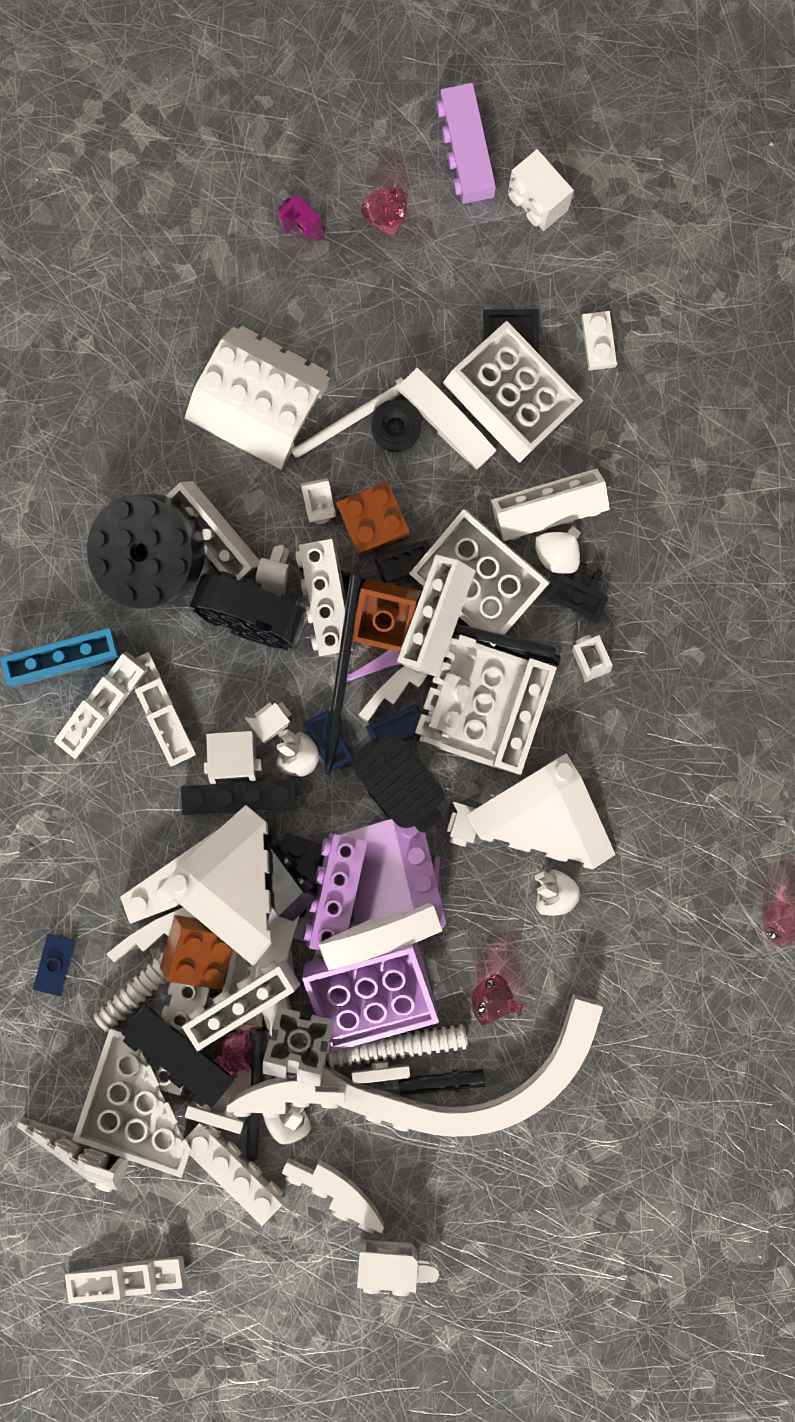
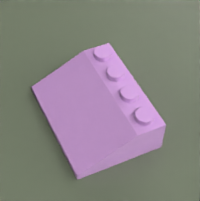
[340,819,446,928]
[302,942,439,1052]

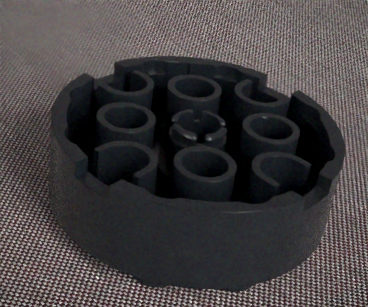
[87,494,205,609]
[189,571,308,651]

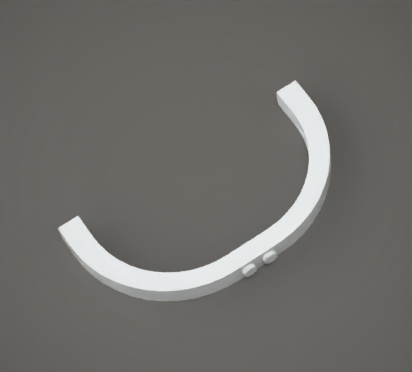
[258,908,603,1137]

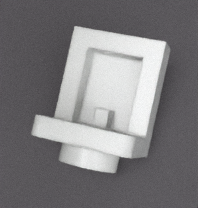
[301,478,336,524]

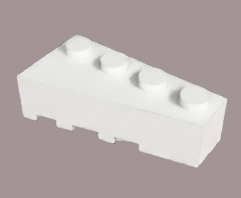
[120,830,218,924]

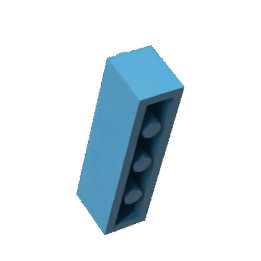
[0,628,121,688]

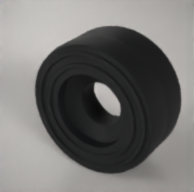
[371,399,421,452]

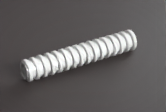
[94,952,166,1032]
[327,1024,468,1069]

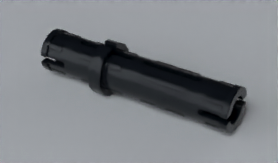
[399,1068,485,1096]

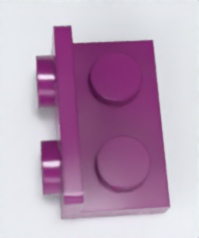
[277,194,324,242]

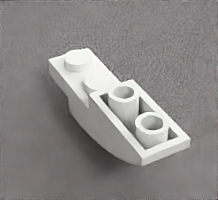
[227,1074,345,1118]
[282,1158,384,1234]

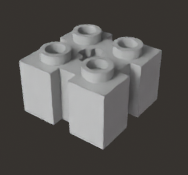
[263,1007,335,1087]

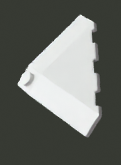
[466,753,616,869]
[161,805,273,966]
[72,1028,191,1178]
[17,1117,129,1192]

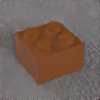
[336,481,410,559]
[352,578,422,652]
[160,915,233,990]

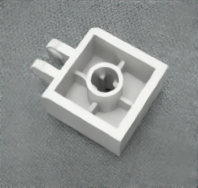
[357,1239,440,1296]

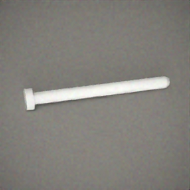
[291,377,405,458]

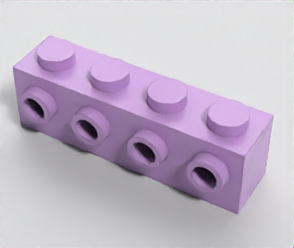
[302,833,367,950]

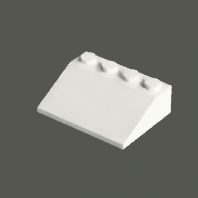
[443,321,583,463]
[409,509,551,647]

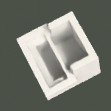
[204,731,263,784]

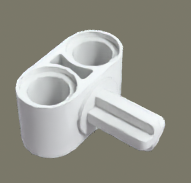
[255,545,289,597]

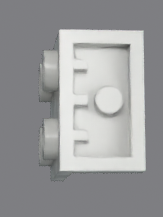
[185,1059,251,1134]

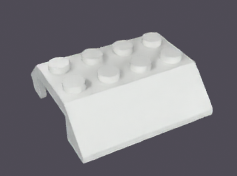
[185,326,330,471]
[415,635,557,775]

